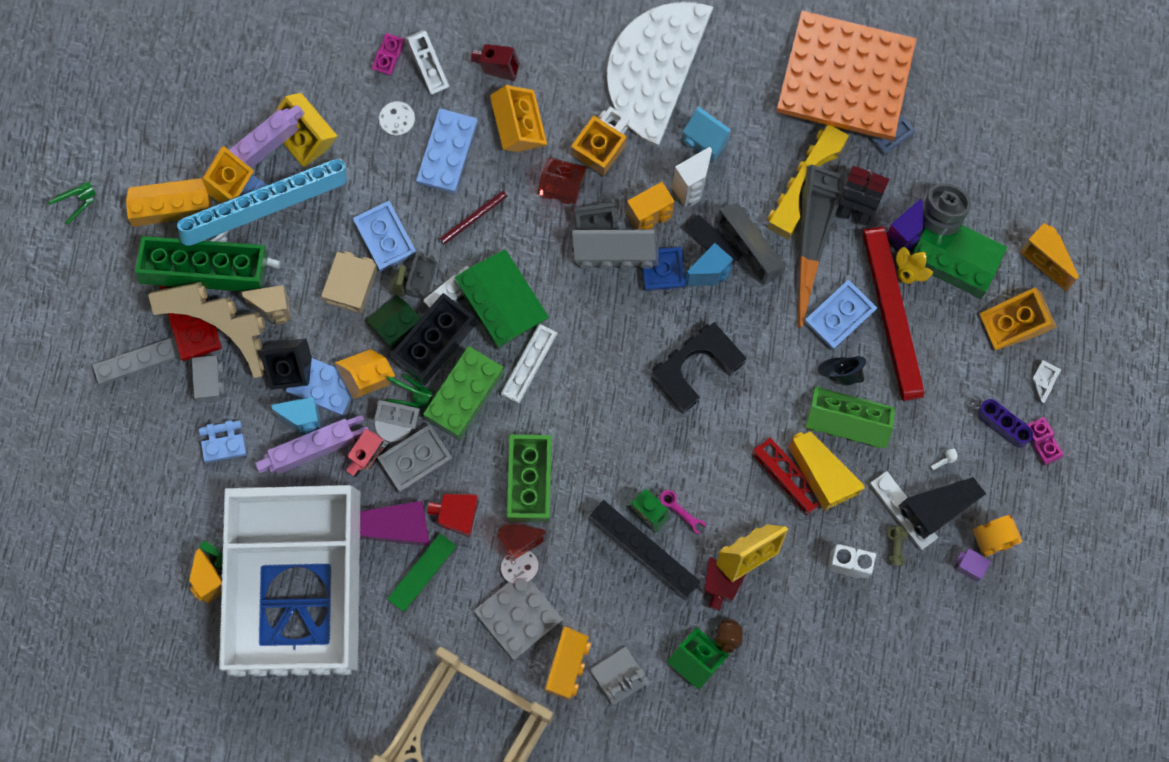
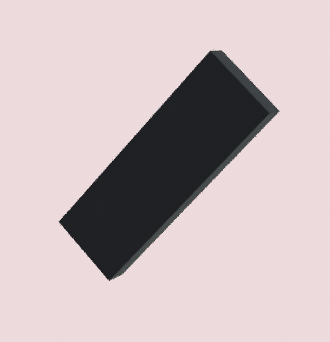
[684,214,743,266]

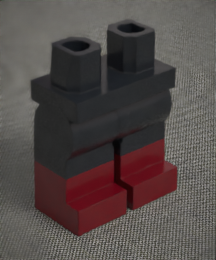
[839,165,890,226]

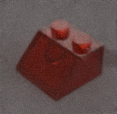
[537,157,588,204]
[497,523,547,562]

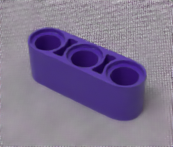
[977,399,1033,448]

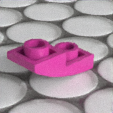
[372,33,405,75]
[1027,417,1064,466]

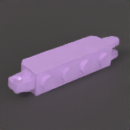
[229,105,305,168]
[255,415,368,474]

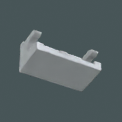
[374,400,422,429]

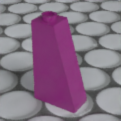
[360,501,430,546]

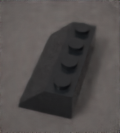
[391,293,477,386]

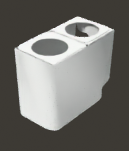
[828,544,876,578]

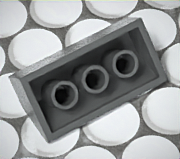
[717,203,786,286]

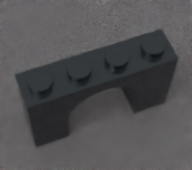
[651,322,747,414]

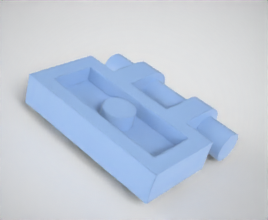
[199,420,247,463]

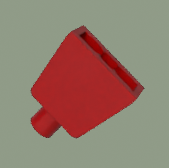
[427,494,478,538]

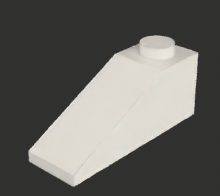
[405,30,449,95]

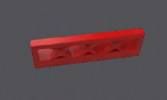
[752,437,820,516]

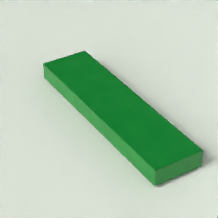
[387,533,457,613]

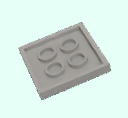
[474,571,563,661]

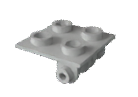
[590,647,649,706]

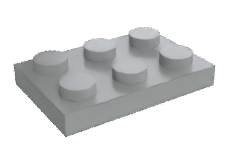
[377,424,453,493]

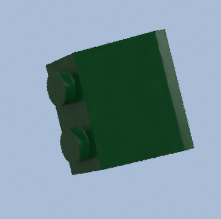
[365,295,421,351]

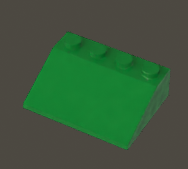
[913,225,1007,299]
[454,249,549,350]

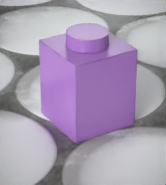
[955,548,991,582]

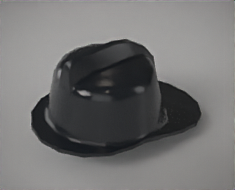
[818,356,866,386]

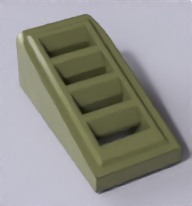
[389,265,408,297]

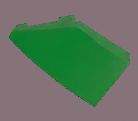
[199,540,223,570]

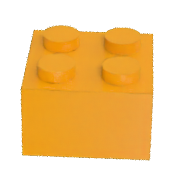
[571,115,627,176]
[626,182,675,230]

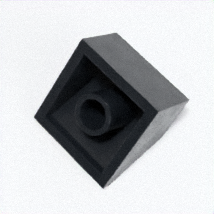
[259,338,312,390]

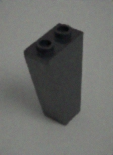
[898,477,986,539]

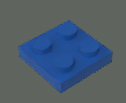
[643,247,686,291]

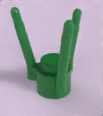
[48,181,96,225]
[386,374,433,409]

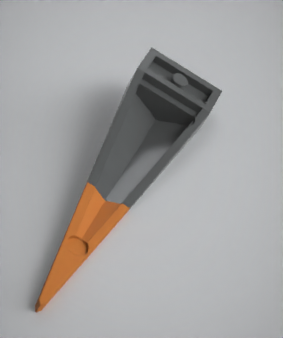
[798,165,845,328]

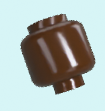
[715,619,743,653]

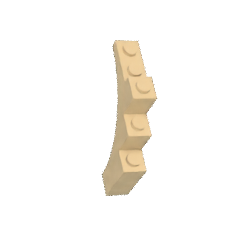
[148,281,265,378]

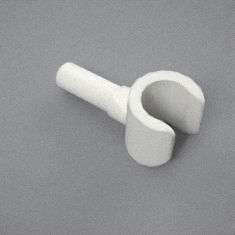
[931,449,958,471]

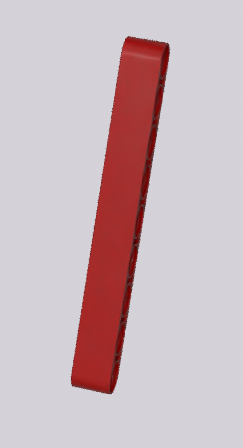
[862,226,924,402]

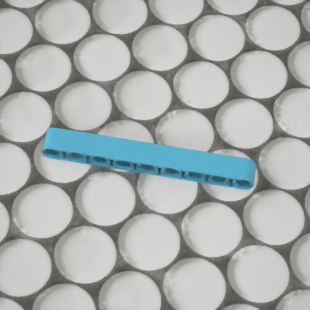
[177,159,347,246]

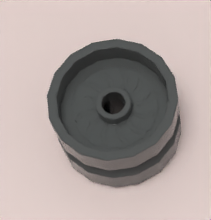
[923,183,971,235]

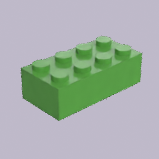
[423,346,504,441]
[507,434,552,523]

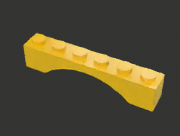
[767,125,849,240]

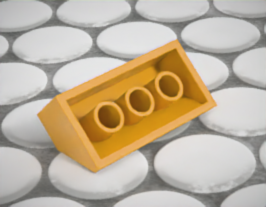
[126,178,212,227]

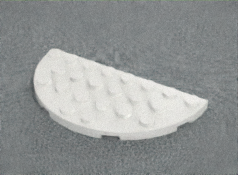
[607,2,713,148]

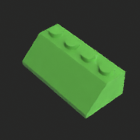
[806,386,895,449]

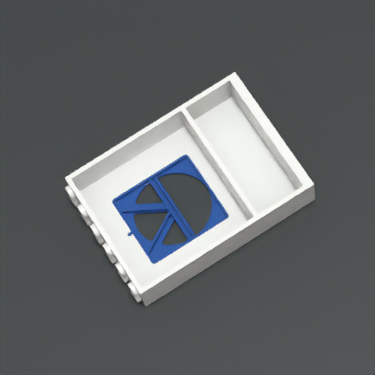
[220,485,360,677]

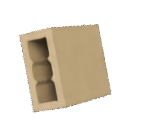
[321,251,378,314]

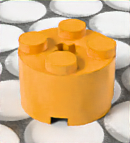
[972,515,1022,557]

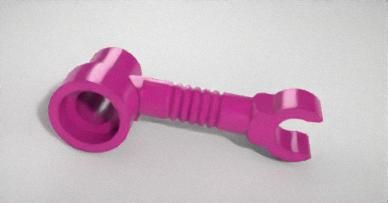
[659,490,706,534]

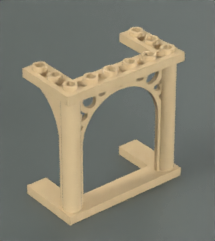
[371,646,554,762]

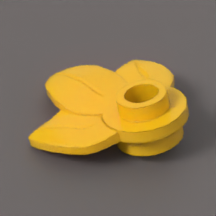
[896,247,933,284]

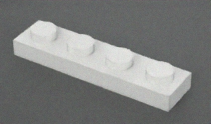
[869,471,938,551]

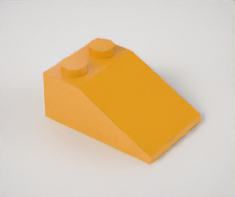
[1020,223,1079,291]
[979,287,1057,350]

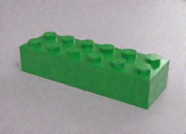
[135,236,268,292]

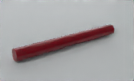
[440,190,508,245]

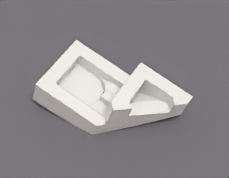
[1032,360,1061,403]

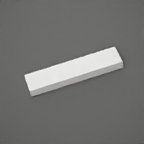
[501,324,557,405]

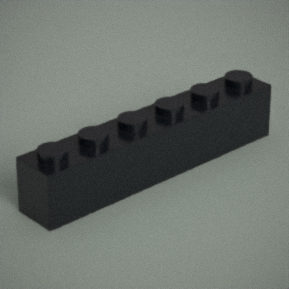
[589,500,701,601]

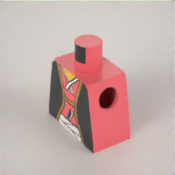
[346,429,390,477]

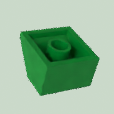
[667,627,729,690]

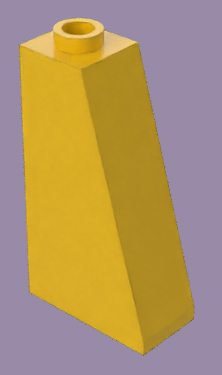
[788,431,865,511]

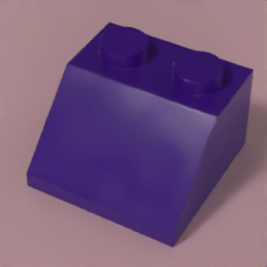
[886,199,923,252]

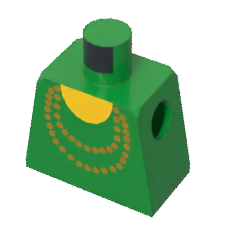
[627,489,670,533]

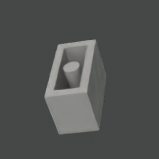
[192,355,226,403]

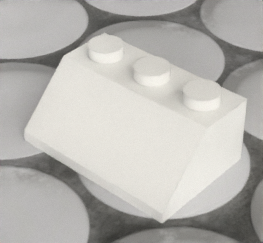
[672,147,712,207]

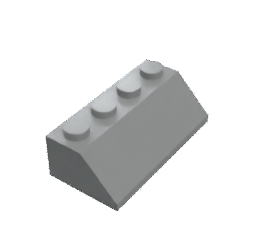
[572,230,659,269]

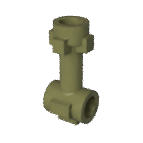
[887,526,908,566]

